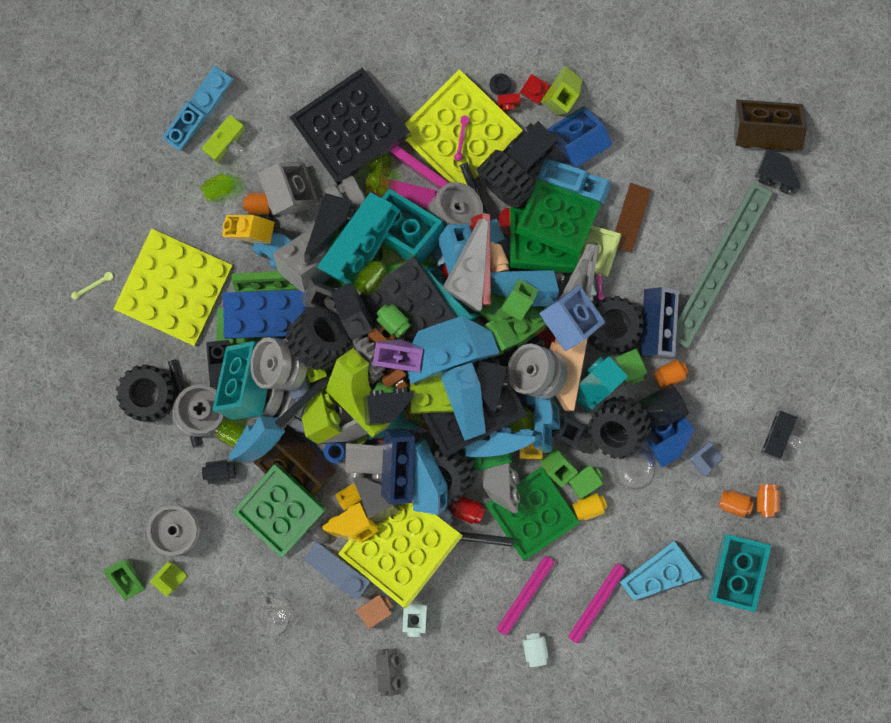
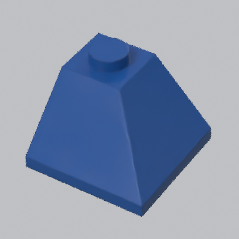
[645,417,694,468]

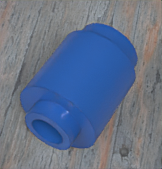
[324,442,346,463]

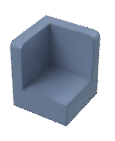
[688,441,722,476]

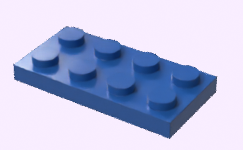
[223,290,308,339]

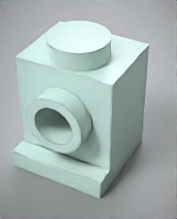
[402,604,427,637]

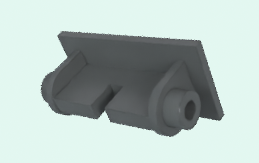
[375,648,402,697]

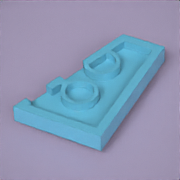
[620,541,702,600]

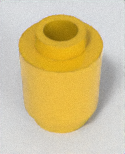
[572,492,607,521]

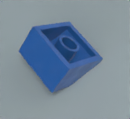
[547,106,612,168]

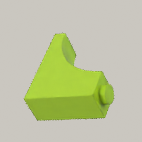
[325,348,390,438]

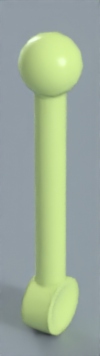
[71,272,113,300]

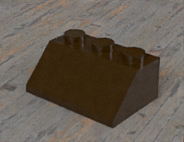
[734,99,807,151]
[254,426,337,497]

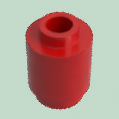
[450,496,486,524]

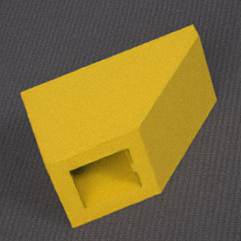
[222,215,275,244]
[322,503,379,543]

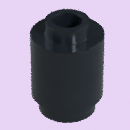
[202,459,236,484]

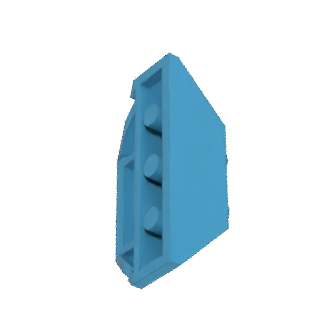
[406,316,499,384]

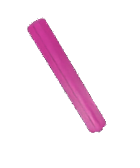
[497,556,555,636]
[568,564,626,643]

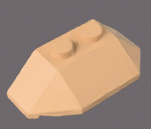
[550,338,587,411]

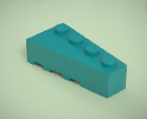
[317,192,400,289]
[576,356,628,413]

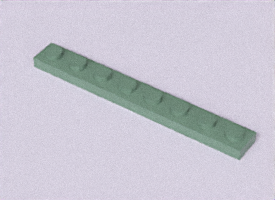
[676,182,773,349]

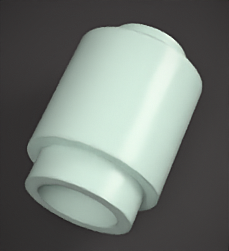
[522,632,549,667]

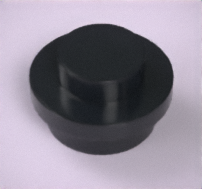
[489,73,512,95]

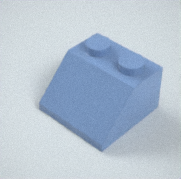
[539,285,605,351]

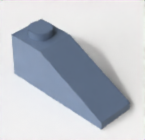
[304,542,371,600]

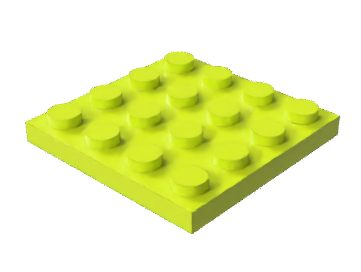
[405,69,523,185]
[114,228,233,346]
[338,502,462,609]

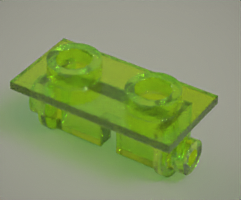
[366,155,392,197]

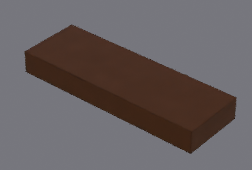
[615,183,652,253]

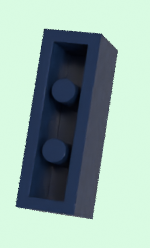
[640,287,679,359]
[381,428,415,505]

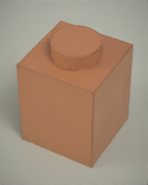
[356,594,393,629]

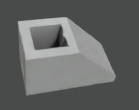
[483,463,520,513]

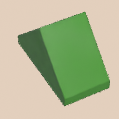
[103,558,145,600]

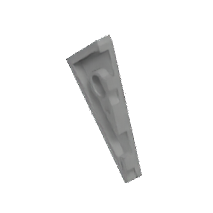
[442,219,488,311]
[560,244,599,299]

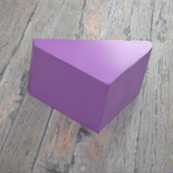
[373,339,423,372]

